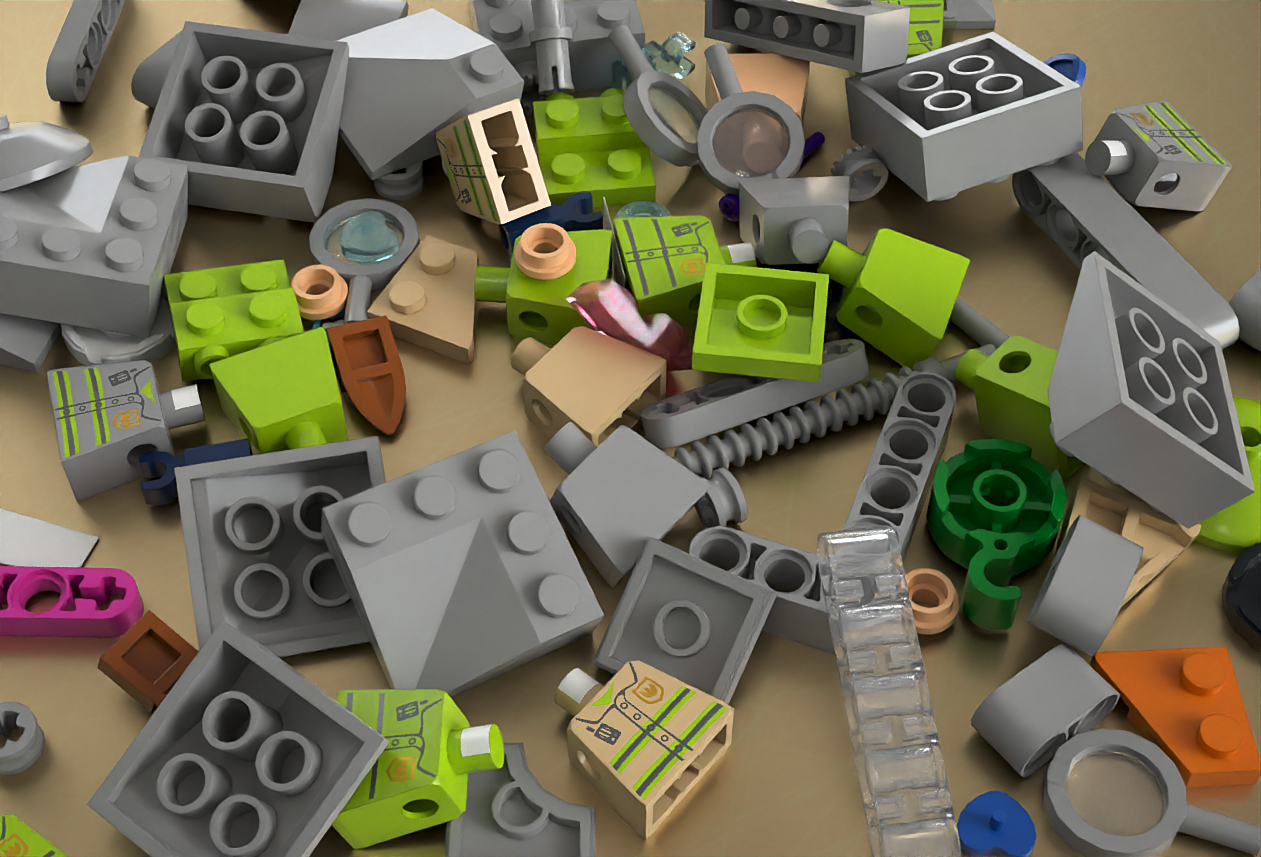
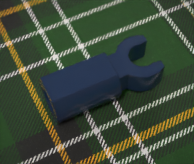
[498,192,604,259]
[139,438,253,505]

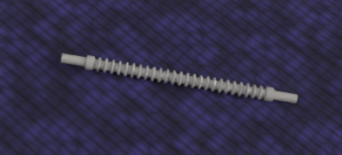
[548,344,997,524]

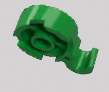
[926,438,1067,631]

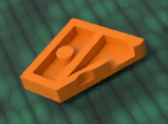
[1090,646,1261,788]

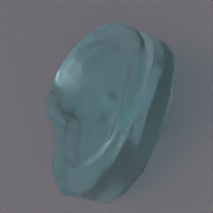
[339,211,400,262]

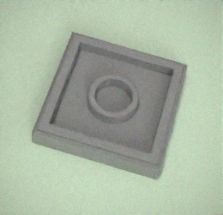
[592,536,777,705]

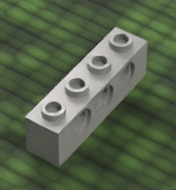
[704,0,910,73]

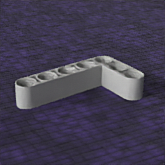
[689,372,956,657]

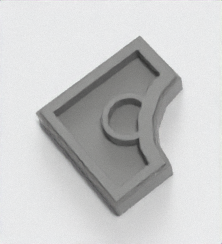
[445,743,595,857]

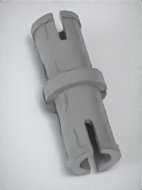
[529,0,574,95]

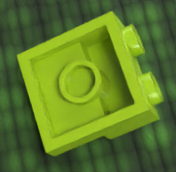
[533,88,656,207]
[164,259,304,382]
[692,263,829,382]

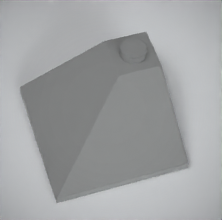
[336,8,524,180]
[174,436,386,658]
[87,621,390,857]

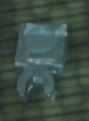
[612,32,696,103]

